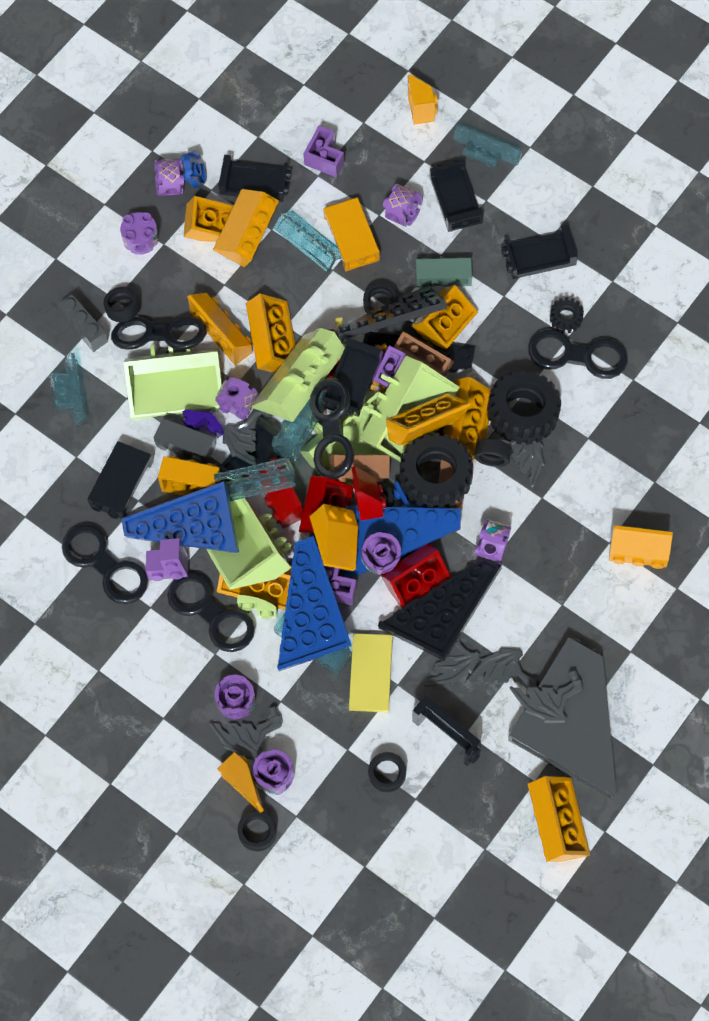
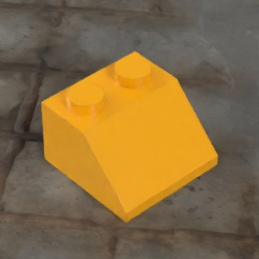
[408,75,438,125]

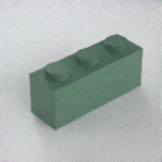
[416,257,472,287]

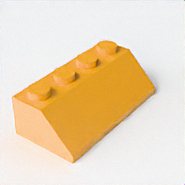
[213,189,279,268]
[187,293,253,365]
[245,294,296,372]
[442,377,491,460]
[386,393,470,445]
[217,565,292,611]
[528,776,590,862]

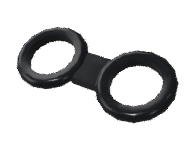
[111,317,207,350]
[528,329,628,379]
[309,378,355,479]
[61,524,148,604]
[167,572,255,652]

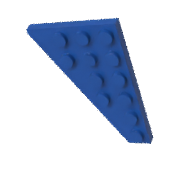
[121,481,239,553]
[342,506,462,579]
[277,536,352,672]

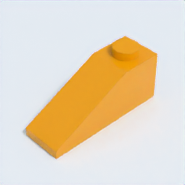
[217,752,264,813]

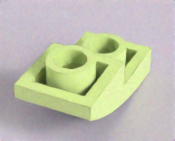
[237,595,277,619]

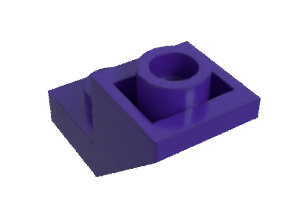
[182,409,224,438]

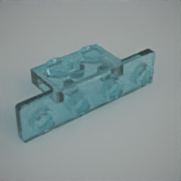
[453,123,522,168]
[50,353,86,427]

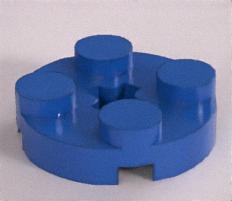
[181,151,207,188]

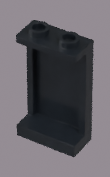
[218,154,292,202]
[429,160,483,232]
[501,225,578,279]
[321,337,384,417]
[216,417,290,495]
[87,441,153,519]
[412,695,481,766]

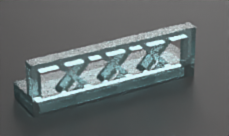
[274,211,341,272]
[214,457,296,501]

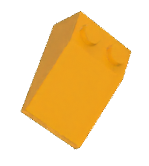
[184,196,233,242]
[310,504,358,571]

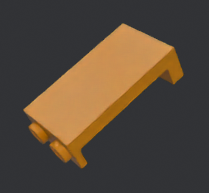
[323,198,380,272]

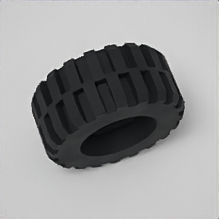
[487,370,561,445]
[400,433,473,509]

